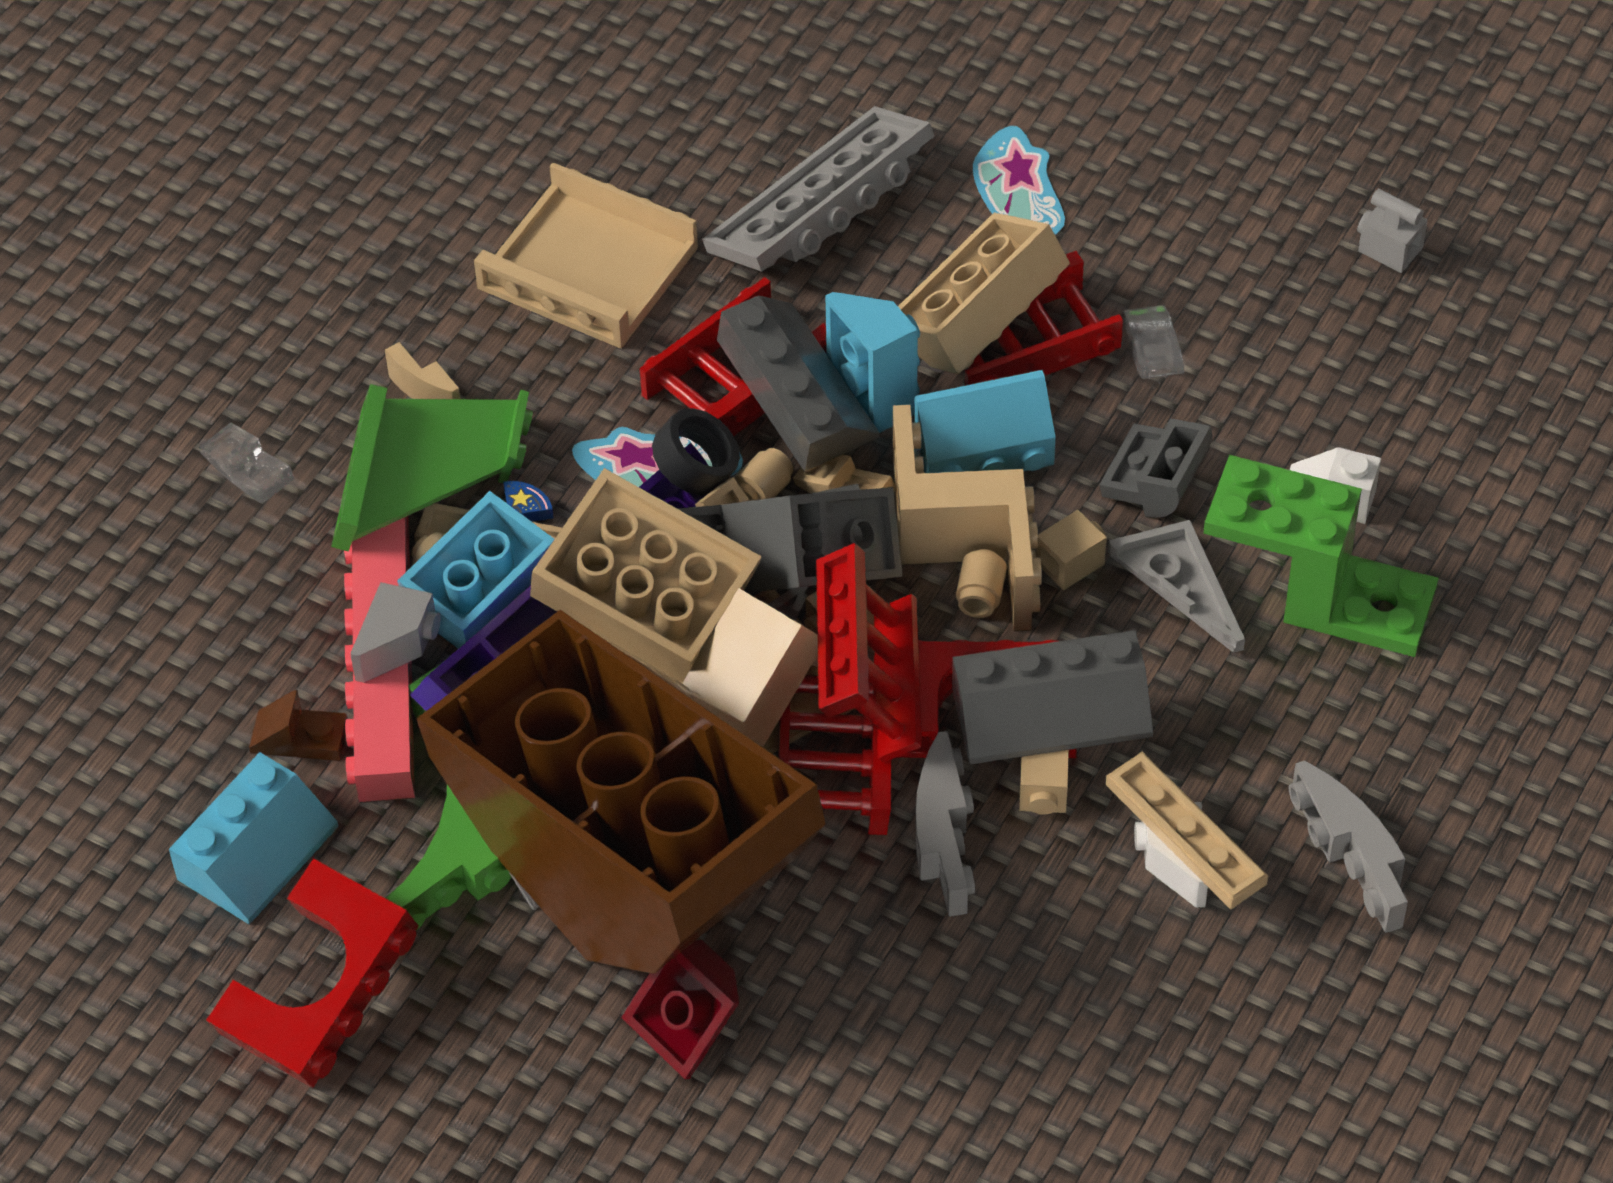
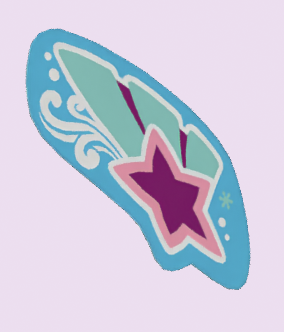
[973,126,1065,235]
[572,427,743,487]

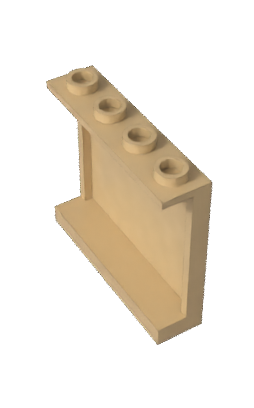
[474,163,698,349]

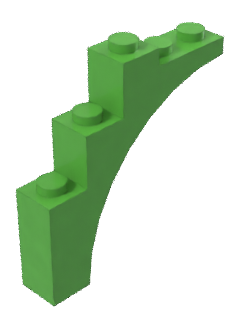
[386,661,511,931]

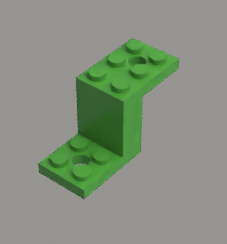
[1203,455,1439,657]

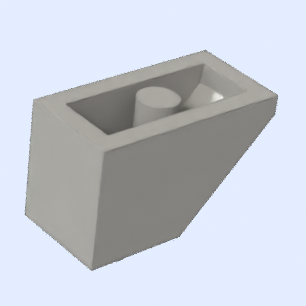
[350,582,441,683]

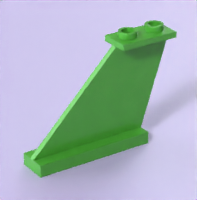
[331,384,533,552]

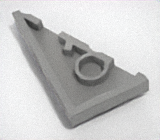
[1108,520,1245,653]

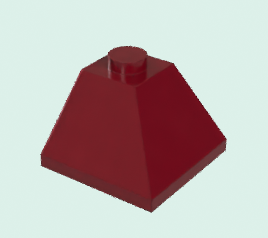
[621,940,739,1079]

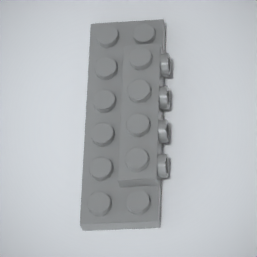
[702,106,934,272]

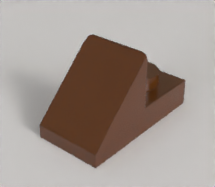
[249,690,348,761]

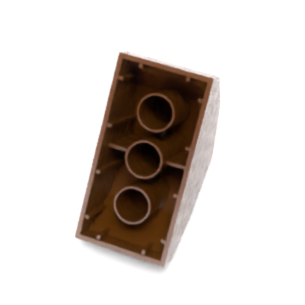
[417,610,826,974]

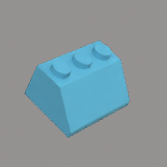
[825,292,920,432]
[914,370,1056,473]
[397,491,554,649]
[169,752,339,925]

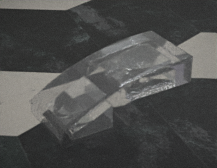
[1123,305,1184,379]
[199,423,295,504]

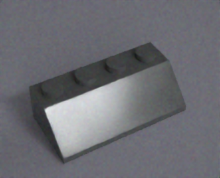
[717,295,880,472]
[952,630,1153,764]

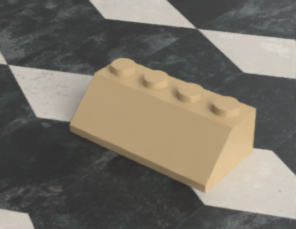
[898,212,1070,374]

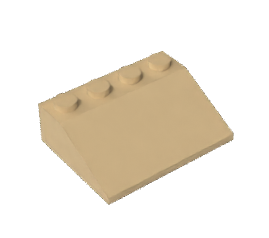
[530,468,762,683]

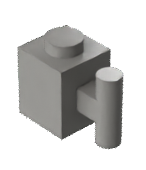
[1357,188,1428,273]

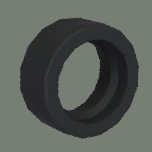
[652,408,740,495]

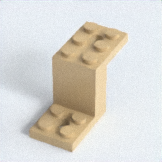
[893,405,1042,631]
[628,588,818,747]

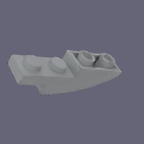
[916,731,975,917]
[1289,761,1408,933]

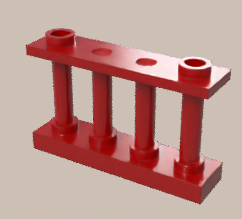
[965,251,1123,386]
[639,277,827,436]
[816,543,922,763]
[777,656,891,835]

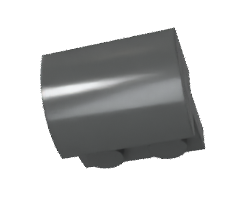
[1099,418,1213,518]

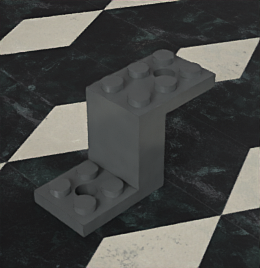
[677,487,903,593]

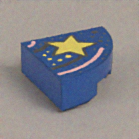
[503,481,554,522]

